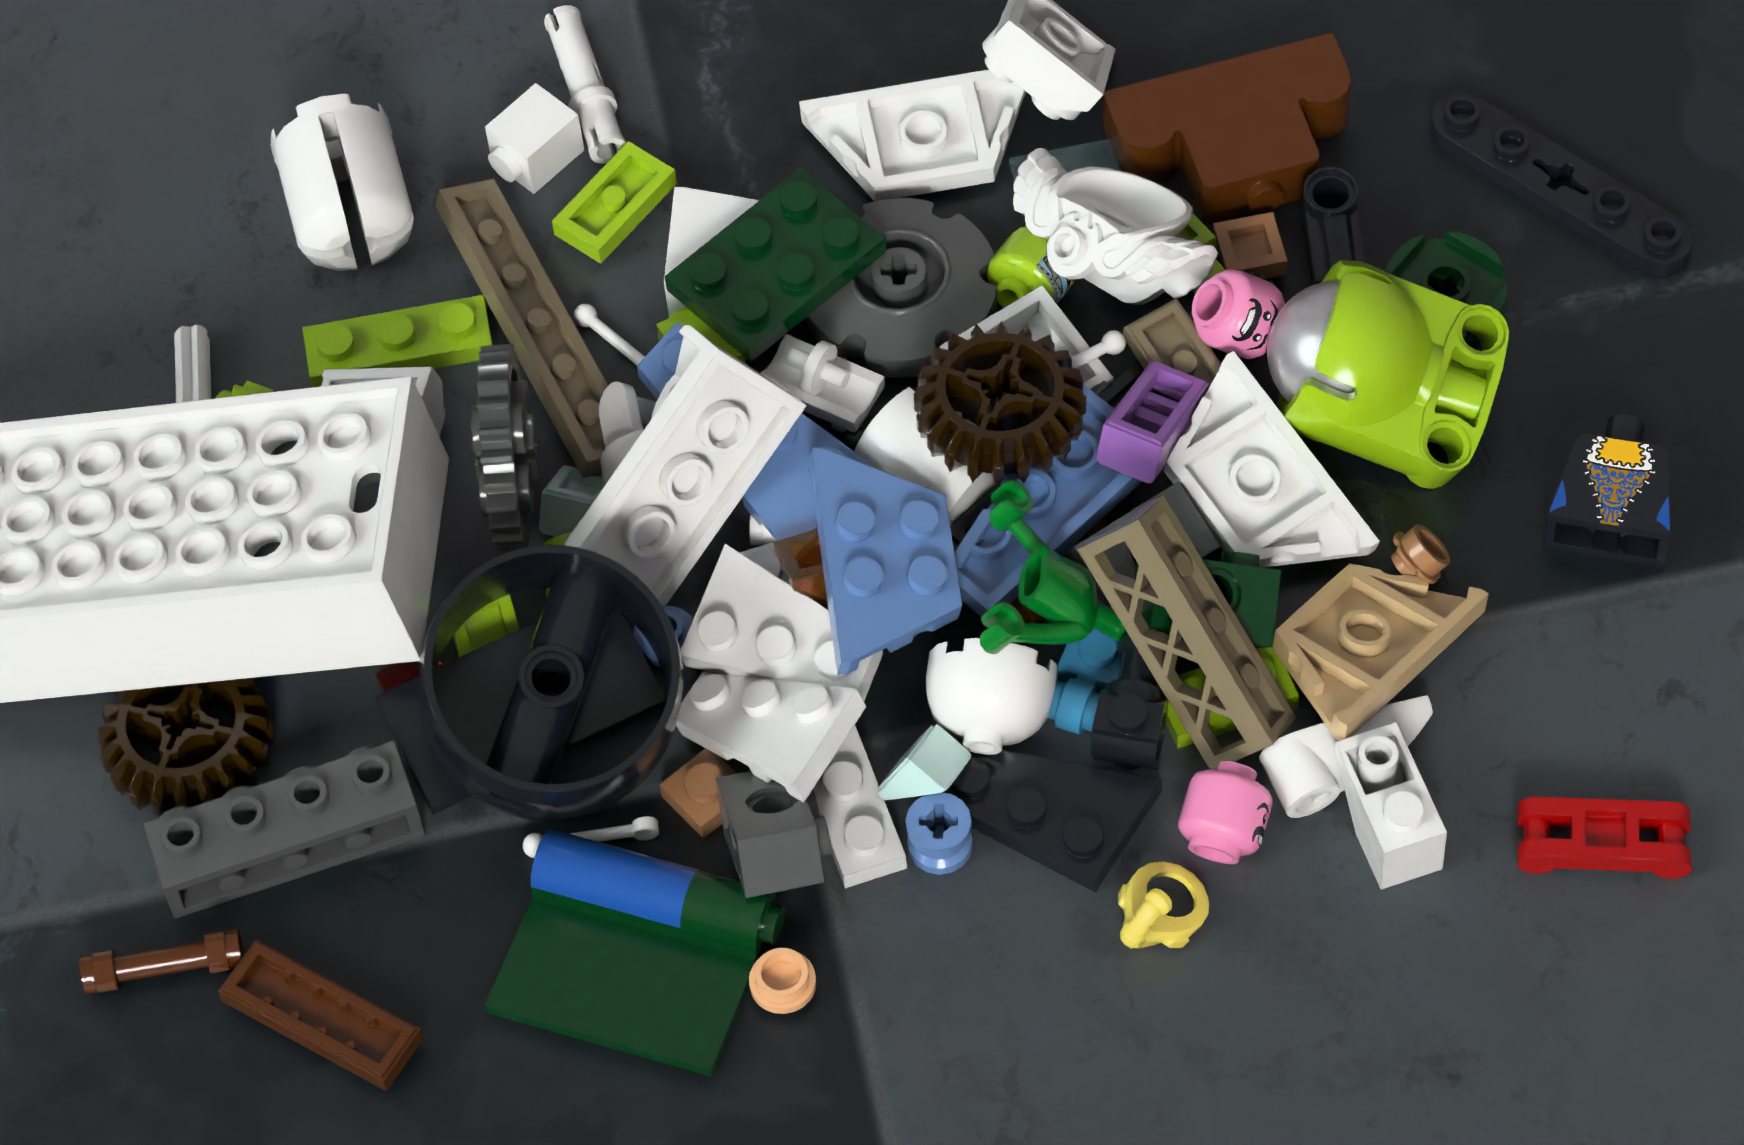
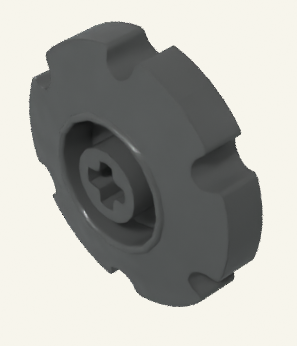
[806,198,998,378]

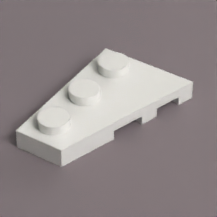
[680,544,883,701]
[676,671,866,803]

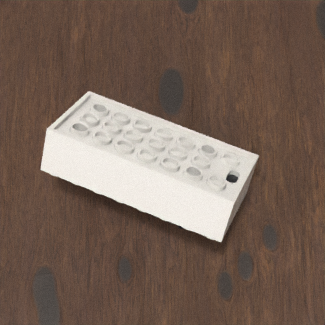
[0,376,449,703]

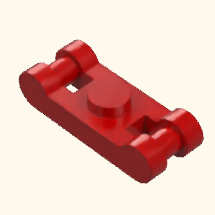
[1517,797,1692,879]

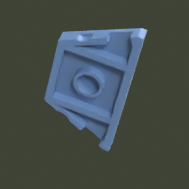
[808,448,962,675]

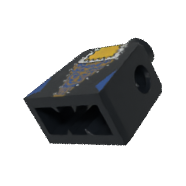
[1543,414,1672,568]

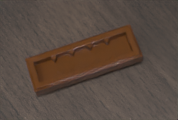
[218,939,424,1092]

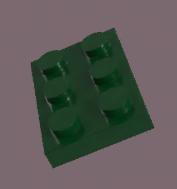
[665,168,886,362]

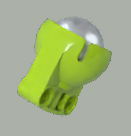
[1267,260,1509,489]

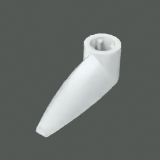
[1259,695,1433,818]

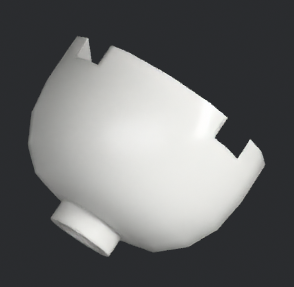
[926,638,1058,755]

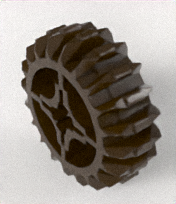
[914,321,1086,486]
[98,678,275,817]

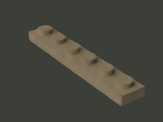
[435,179,608,478]

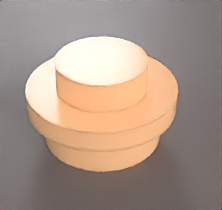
[749,948,816,1014]

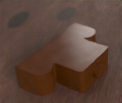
[1102,32,1351,223]

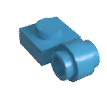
[1048,628,1128,735]

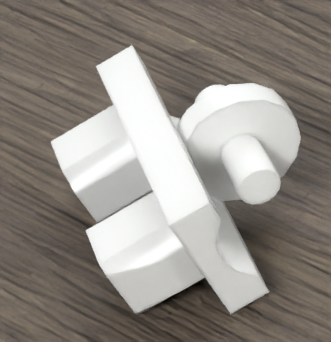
[760,334,885,434]

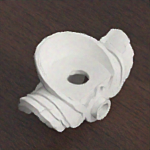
[1013,148,1218,305]

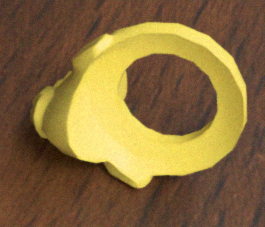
[1118,861,1209,949]

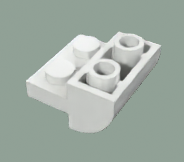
[854,387,1006,526]

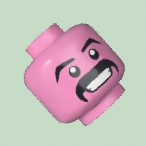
[1192,269,1285,359]
[1178,761,1273,864]

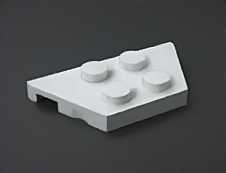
[799,69,1026,201]
[1163,351,1380,567]

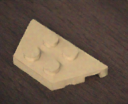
[1272,563,1489,741]

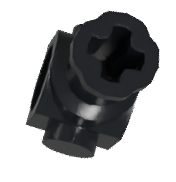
[1091,635,1169,770]

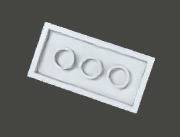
[563,325,807,606]

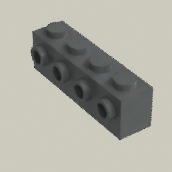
[143,741,425,919]

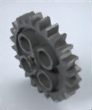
[471,344,539,551]

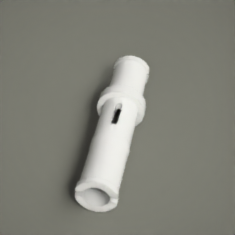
[544,5,626,164]

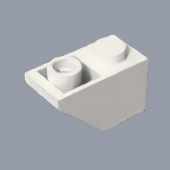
[1334,722,1447,890]

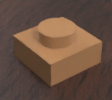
[1213,212,1288,279]
[659,748,737,839]

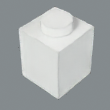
[485,83,584,194]

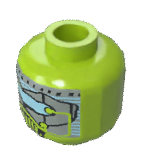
[986,226,1075,308]

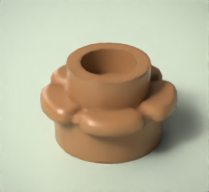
[1391,524,1450,584]

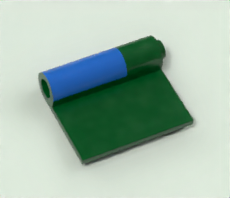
[484,829,786,1077]

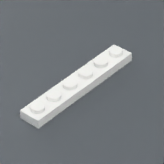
[740,541,907,888]

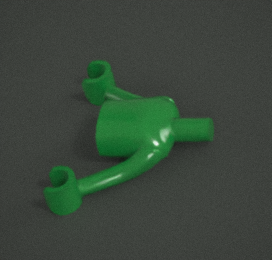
[980,480,1128,654]

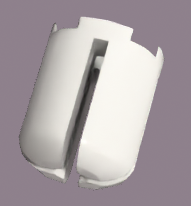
[270,93,414,271]

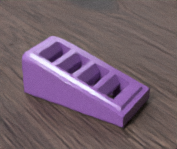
[1096,360,1209,483]

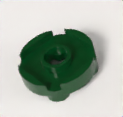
[1385,232,1507,346]

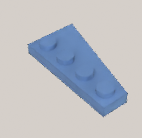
[637,322,872,563]
[954,384,1142,616]

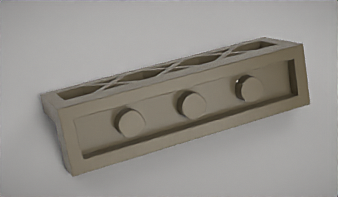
[1077,495,1297,770]

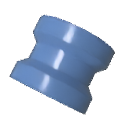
[905,792,973,875]

